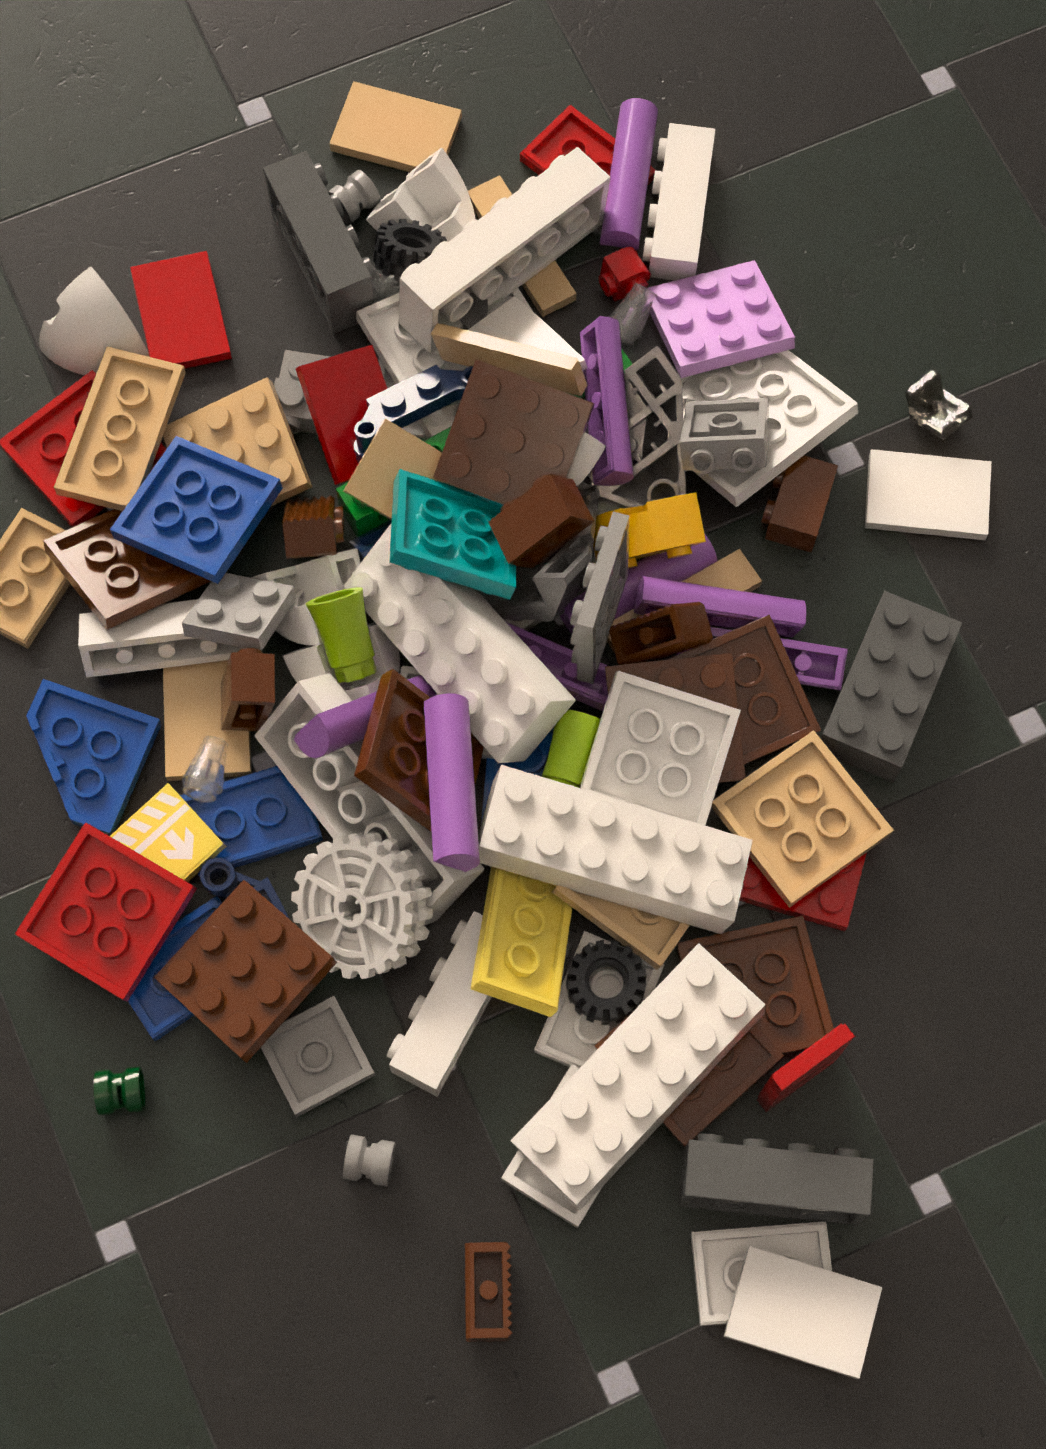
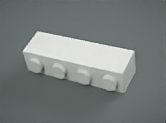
[642,123,715,280]
[78,599,245,678]
[387,911,492,1097]

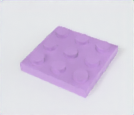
[644,260,795,378]

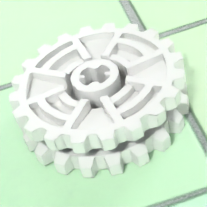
[291,832,433,979]

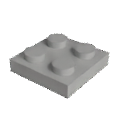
[182,573,296,651]
[261,996,375,1118]

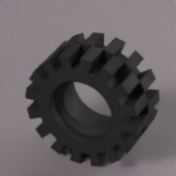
[372,219,447,282]
[566,940,647,1025]

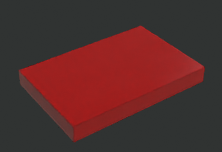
[520,105,657,185]
[130,251,232,369]
[295,345,387,485]
[757,1024,855,1112]

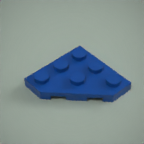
[26,679,162,836]

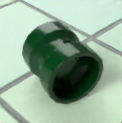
[94,1066,146,1116]

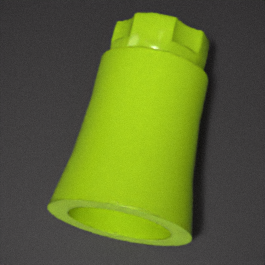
[306,587,377,683]
[541,710,601,788]

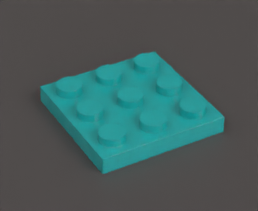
[389,469,516,600]

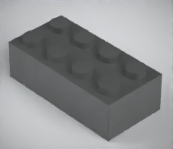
[263,150,379,334]
[821,590,962,783]
[678,1134,874,1226]

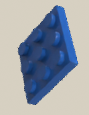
[110,436,283,584]

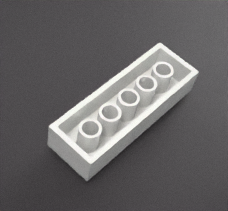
[399,147,610,354]
[344,524,576,764]
[255,673,484,926]
[478,765,753,934]
[511,943,766,1210]

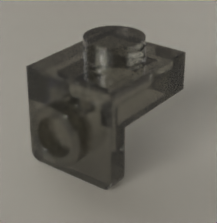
[905,370,973,440]

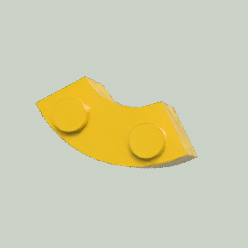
[593,492,706,568]

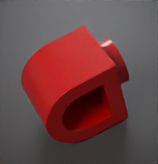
[599,247,651,302]

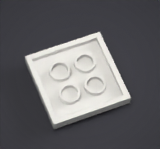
[580,671,741,825]

